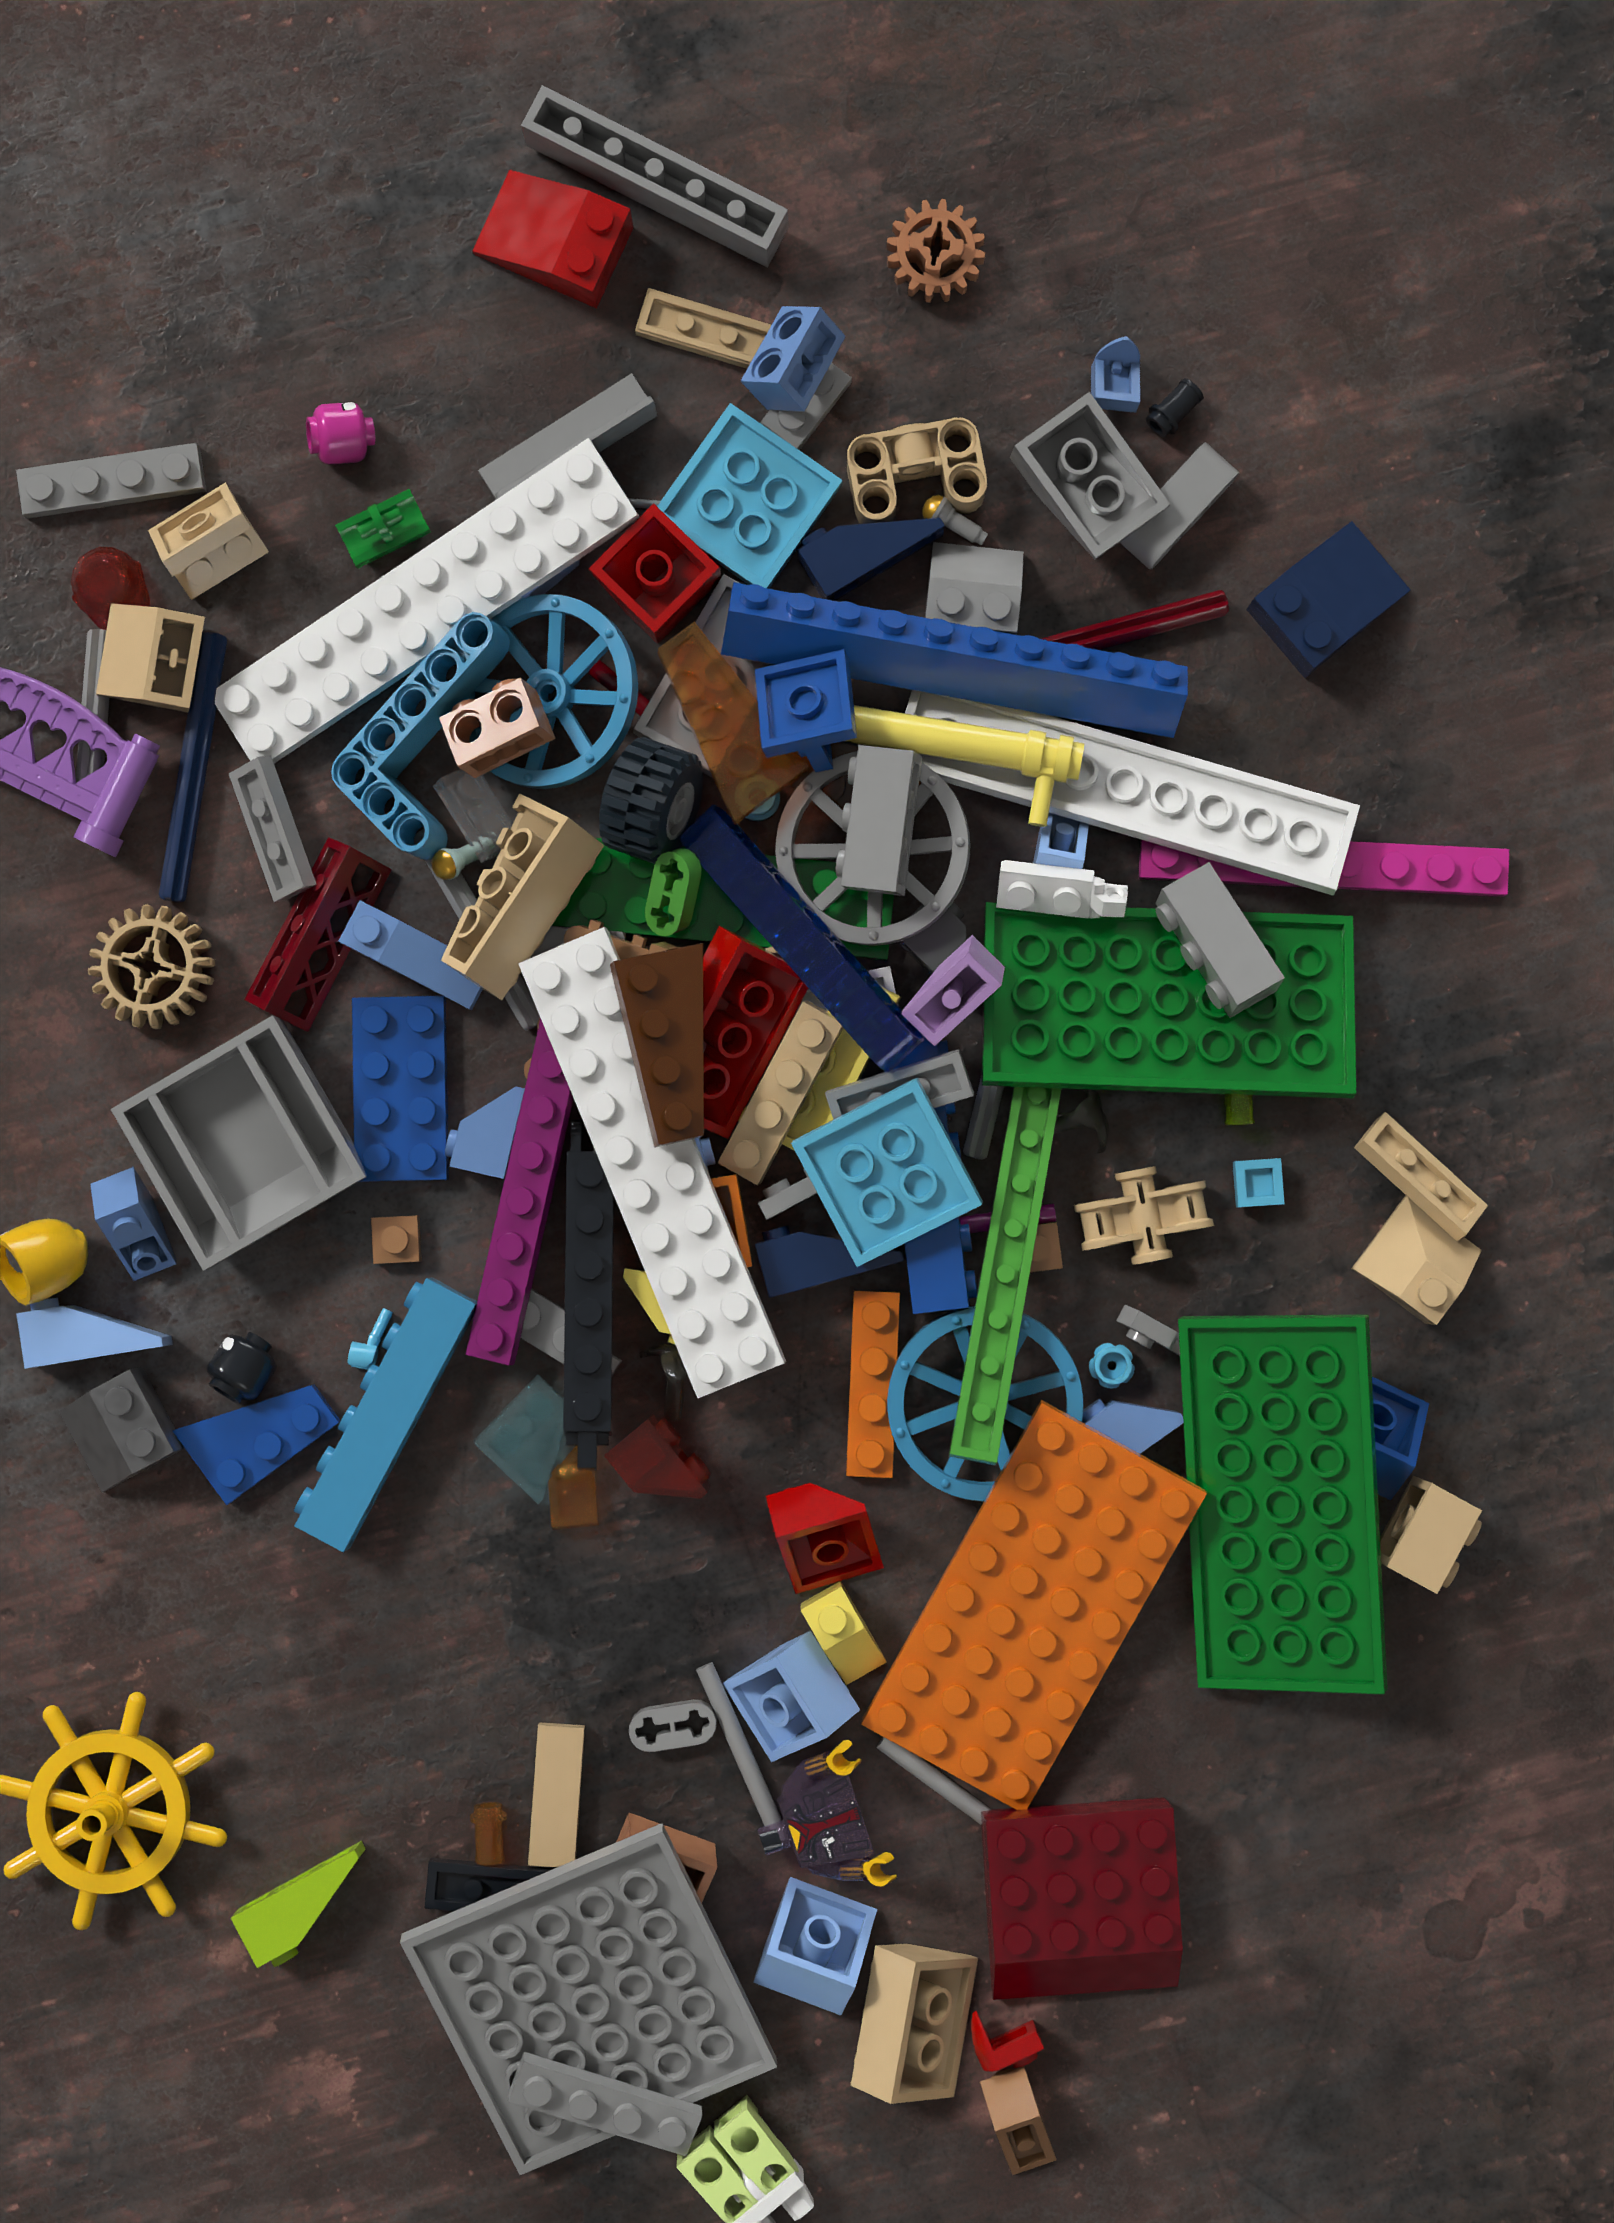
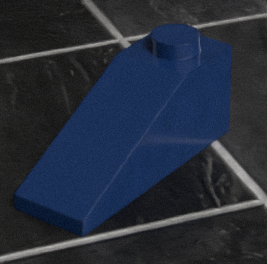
[798,518,945,601]
[755,1226,904,1298]

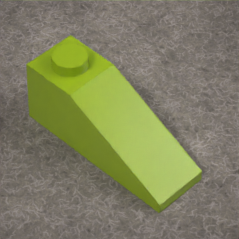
[230,1841,366,1968]

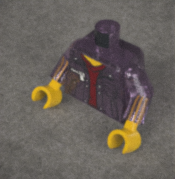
[757,1740,897,1887]

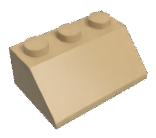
[851,1944,978,2104]

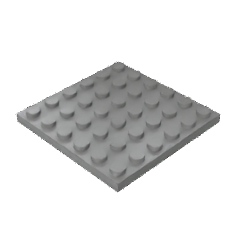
[400,1823,777,2175]

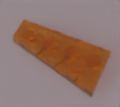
[657,621,809,825]

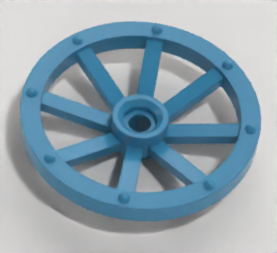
[468,594,638,789]
[887,1306,1083,1501]

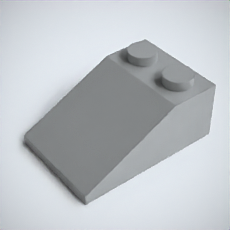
[1010,392,1171,560]

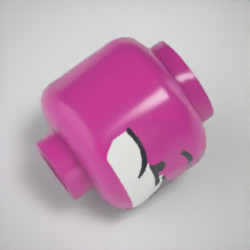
[306,402,375,465]

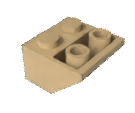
[96,603,205,713]

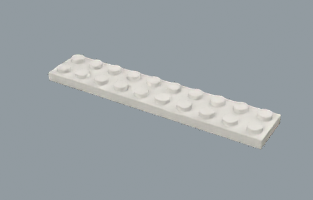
[215,438,640,764]
[905,690,1360,895]
[518,927,786,1398]

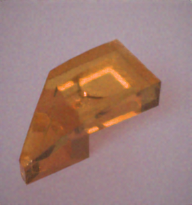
[548,1446,599,1530]

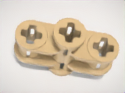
[1074,1166,1214,1265]

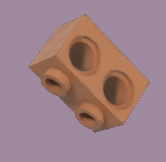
[439,677,556,778]

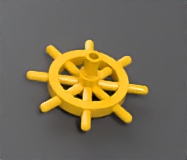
[0,1692,227,1930]

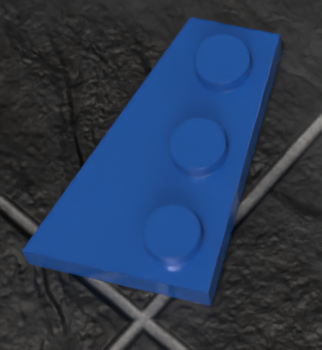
[172,1384,341,1505]

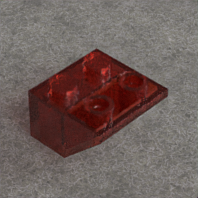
[604,1414,712,1499]

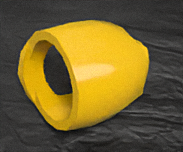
[0,1218,88,1306]

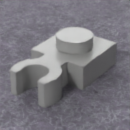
[1116,1305,1180,1356]

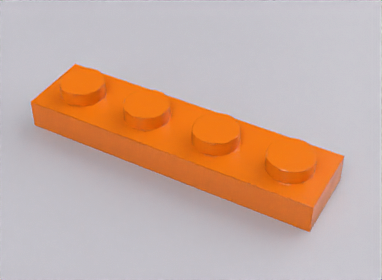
[846,1291,900,1478]

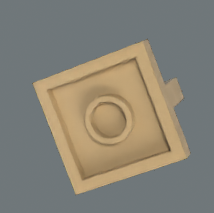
[148,482,269,600]

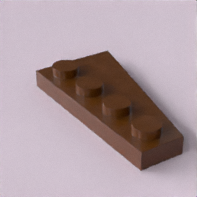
[610,943,704,1148]

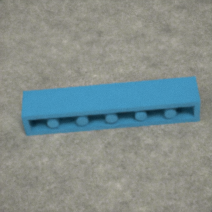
[294,1277,477,1553]

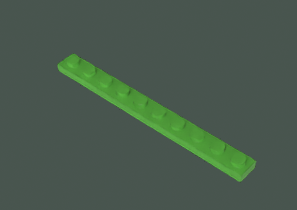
[949,1087,1061,1465]

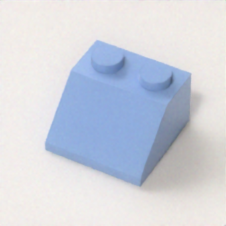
[722,1631,860,1762]
[753,1877,877,2015]

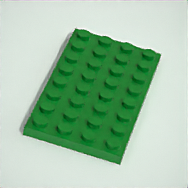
[982,902,1356,1099]
[1178,1314,1387,1694]

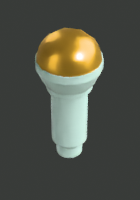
[431,839,492,880]

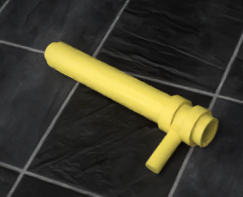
[846,705,1085,827]

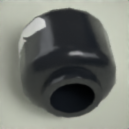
[206,1332,277,1404]

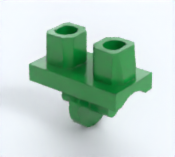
[335,489,431,569]

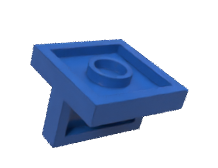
[755,649,857,773]

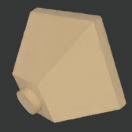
[1351,1195,1481,1325]

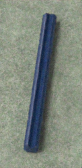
[159,632,227,903]

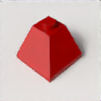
[766,1483,884,1594]

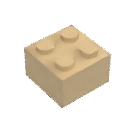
[1380,1476,1482,1594]

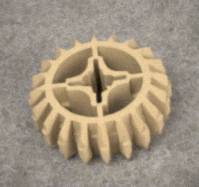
[88,904,215,1029]

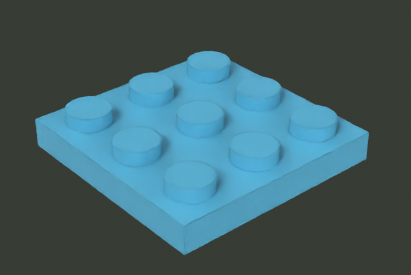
[657,403,843,589]
[791,1077,983,1267]

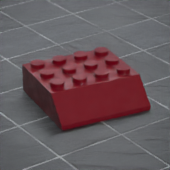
[981,1797,1183,2000]

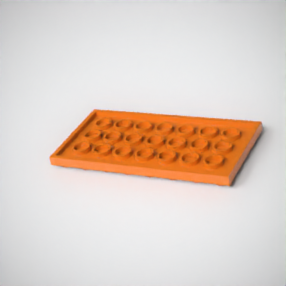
[861,1400,1207,1810]

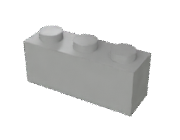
[836,745,922,896]
[1156,862,1285,1018]

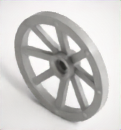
[775,751,970,946]

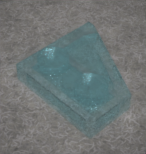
[474,1374,564,1504]

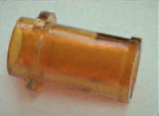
[470,1802,507,1865]

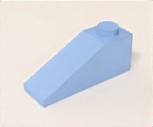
[16,1298,173,1369]

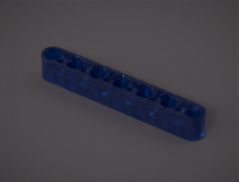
[680,804,924,1073]

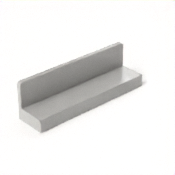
[478,373,657,500]

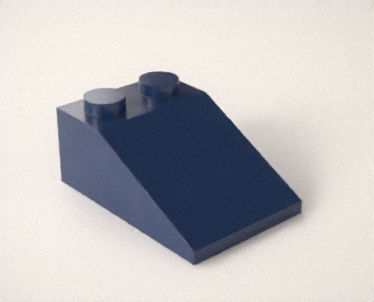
[1246,521,1410,678]

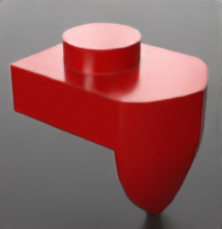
[971,2010,1044,2072]

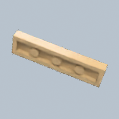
[718,1000,847,1185]

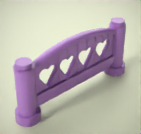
[0,667,160,857]

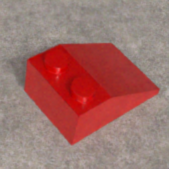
[472,170,634,309]

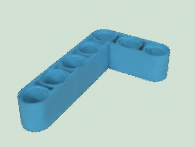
[331,612,510,860]

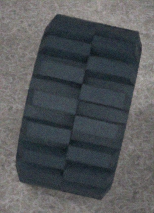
[599,737,703,864]

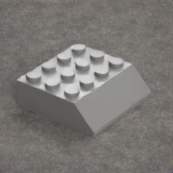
[111,1015,367,1271]

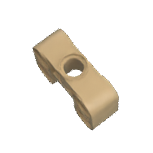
[847,417,987,524]

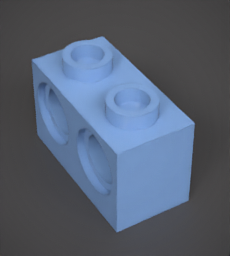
[741,306,846,411]

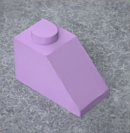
[902,935,1005,1046]

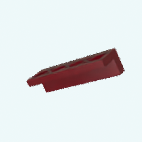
[244,837,392,1032]

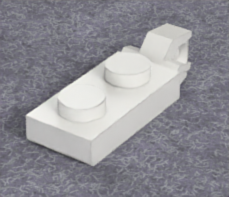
[996,860,1128,919]

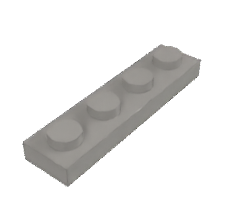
[16,443,207,519]
[508,2052,702,2156]

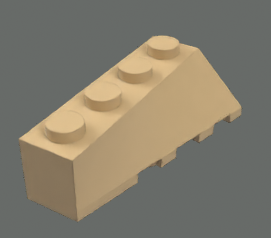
[441,793,604,1000]

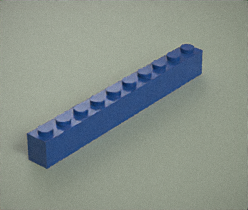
[721,582,1188,738]

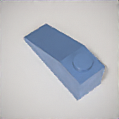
[338,900,483,1010]

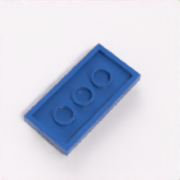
[352,996,449,1182]

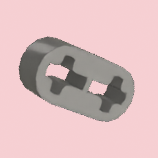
[629,1699,717,1752]

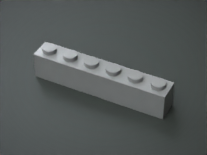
[521,85,788,268]

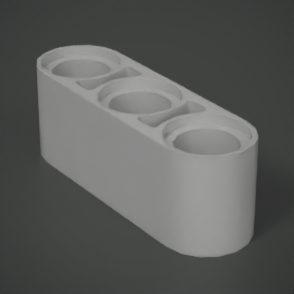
[1119,442,1239,570]

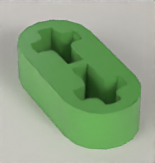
[645,848,702,936]

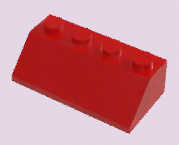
[703,926,815,1139]

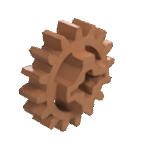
[886,199,985,303]

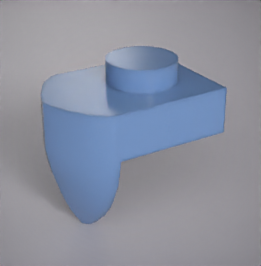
[1091,336,1140,413]

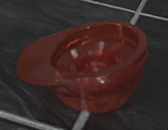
[71,547,150,630]

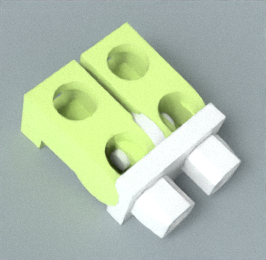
[676,2095,814,2223]

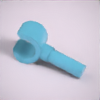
[348,1308,393,1370]

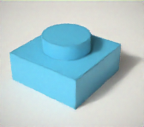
[1233,1158,1285,1208]

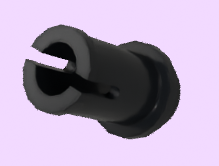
[1146,378,1204,437]

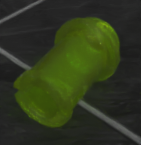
[1225,1094,1255,1125]

